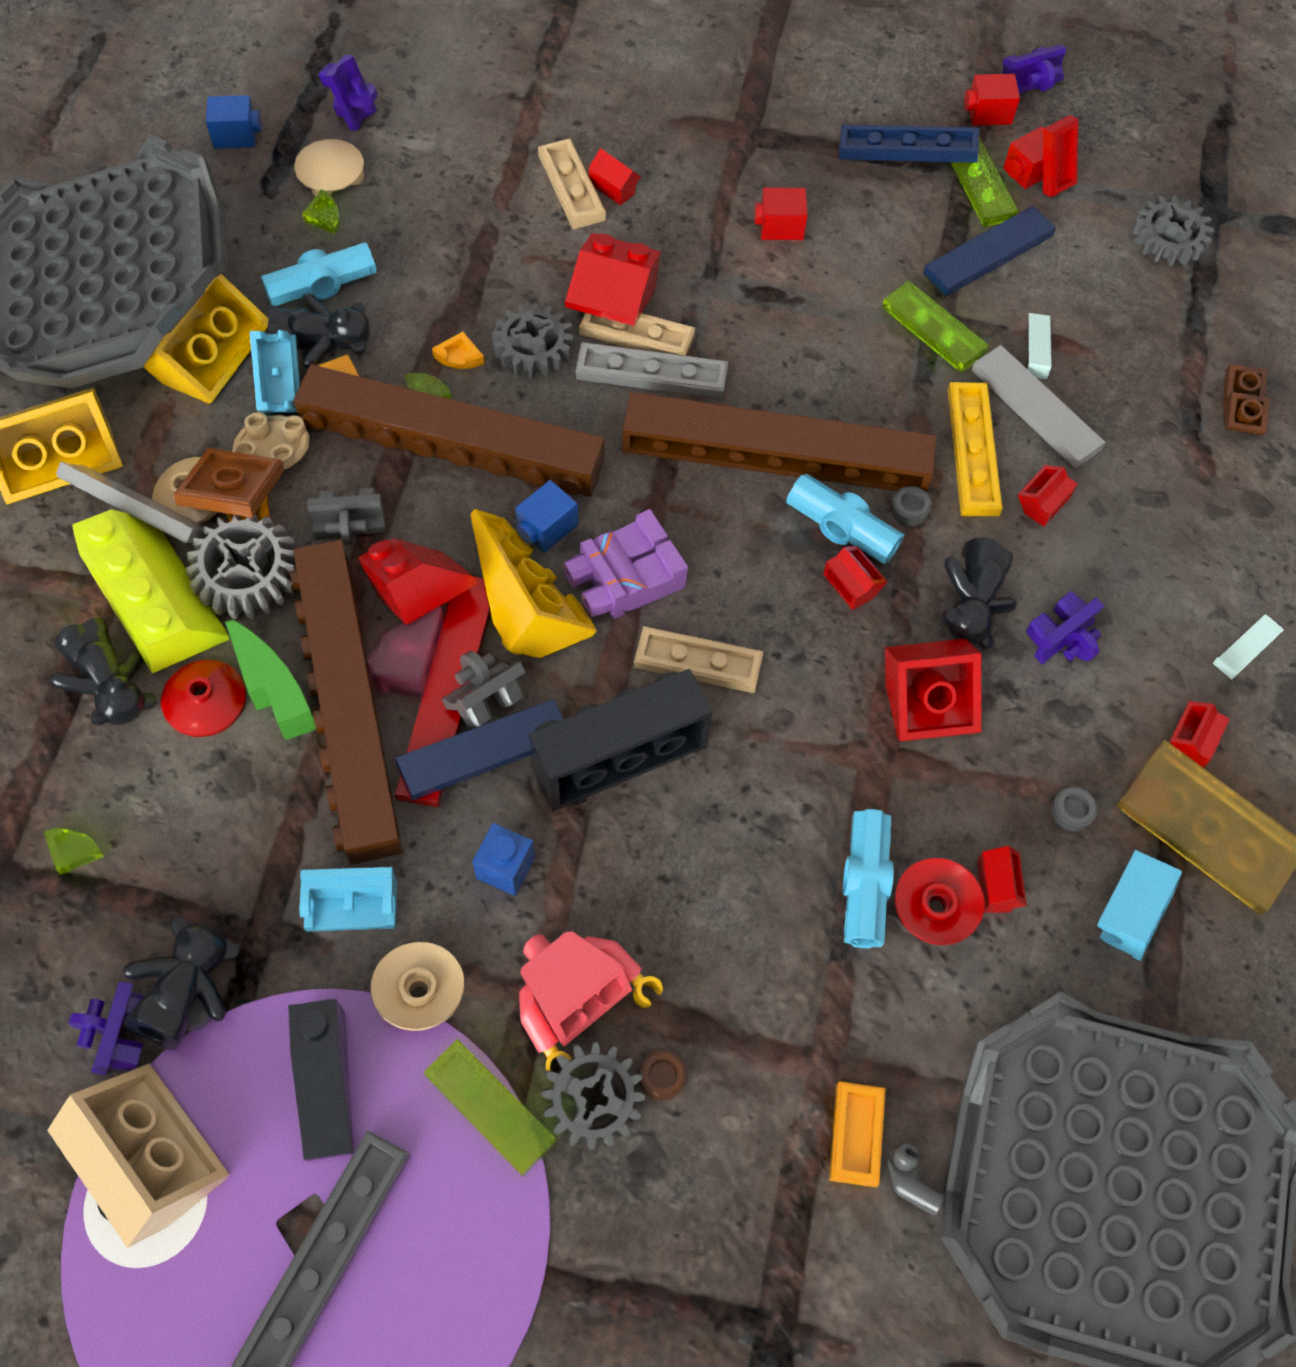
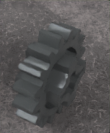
[1132,196,1214,266]
[492,303,574,379]
[541,1042,645,1150]

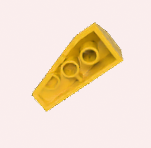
[470,509,597,658]

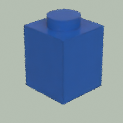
[206,95,262,149]
[515,480,578,553]
[472,823,535,896]

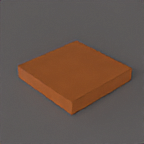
[174,448,284,518]

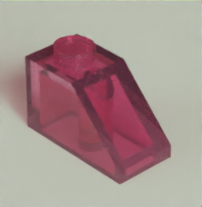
[368,607,444,698]

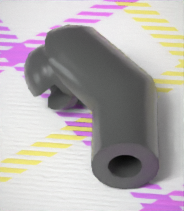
[887,1143,945,1216]

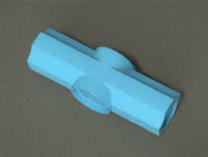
[260,243,377,306]
[786,473,905,565]
[843,809,894,949]

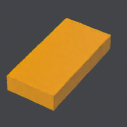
[829,1081,886,1188]

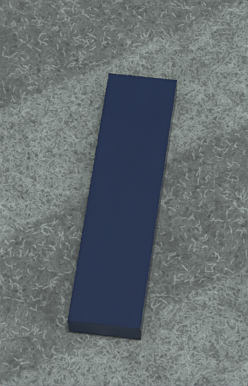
[839,125,979,163]
[923,206,1056,297]
[395,699,564,801]

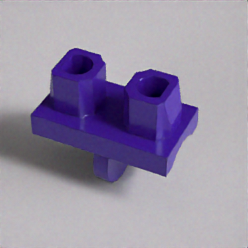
[1002,44,1066,93]
[318,54,378,131]
[1026,591,1105,665]
[68,981,144,1075]

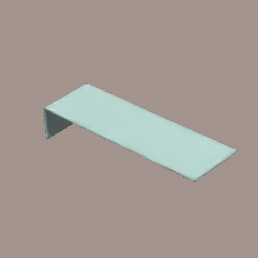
[1027,313,1051,379]
[1213,614,1284,680]

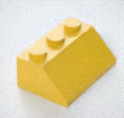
[143,274,268,404]
[0,387,123,504]

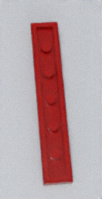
[395,576,491,808]

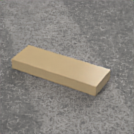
[538,138,606,229]
[579,313,696,356]
[634,626,764,694]

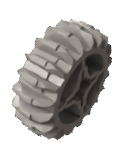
[186,514,296,620]

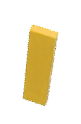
[947,382,1003,516]

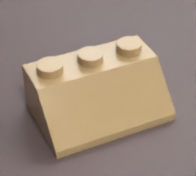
[47,1063,229,1248]

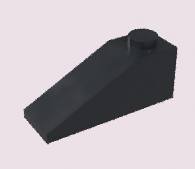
[288,999,354,1161]

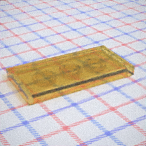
[1115,740,1296,915]

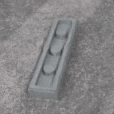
[575,342,728,399]
[971,345,1106,469]
[56,462,206,544]

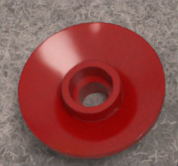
[161,660,247,737]
[895,858,985,945]

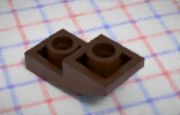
[1223,364,1270,435]

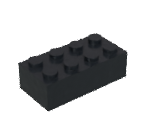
[529,668,712,812]

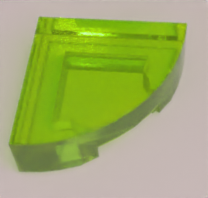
[302,190,340,234]
[404,373,452,399]
[44,828,104,874]

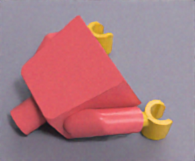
[519,931,663,1071]

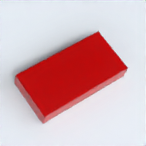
[1043,115,1079,197]

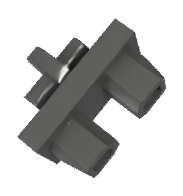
[307,488,386,545]
[441,651,526,727]

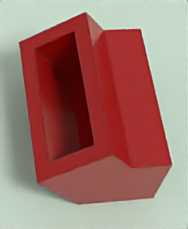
[589,148,641,206]
[1017,465,1078,527]
[823,546,888,611]
[1170,701,1230,770]
[977,846,1027,913]

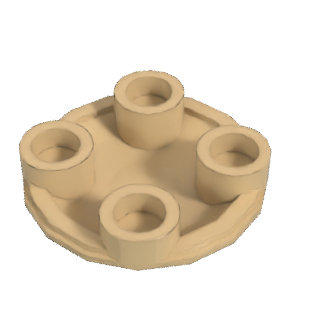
[294,139,364,198]
[232,412,310,470]

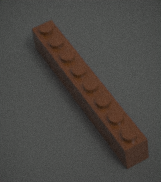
[294,364,605,497]
[622,392,936,492]
[289,539,403,865]

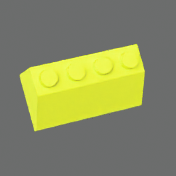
[72,509,229,674]

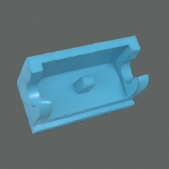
[250,330,300,415]
[1097,850,1182,961]
[300,867,398,932]

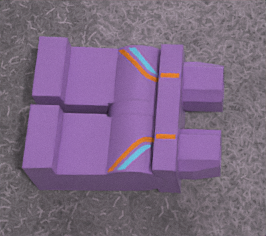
[564,509,688,619]

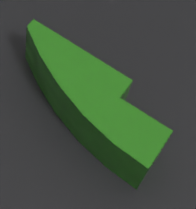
[225,619,316,740]

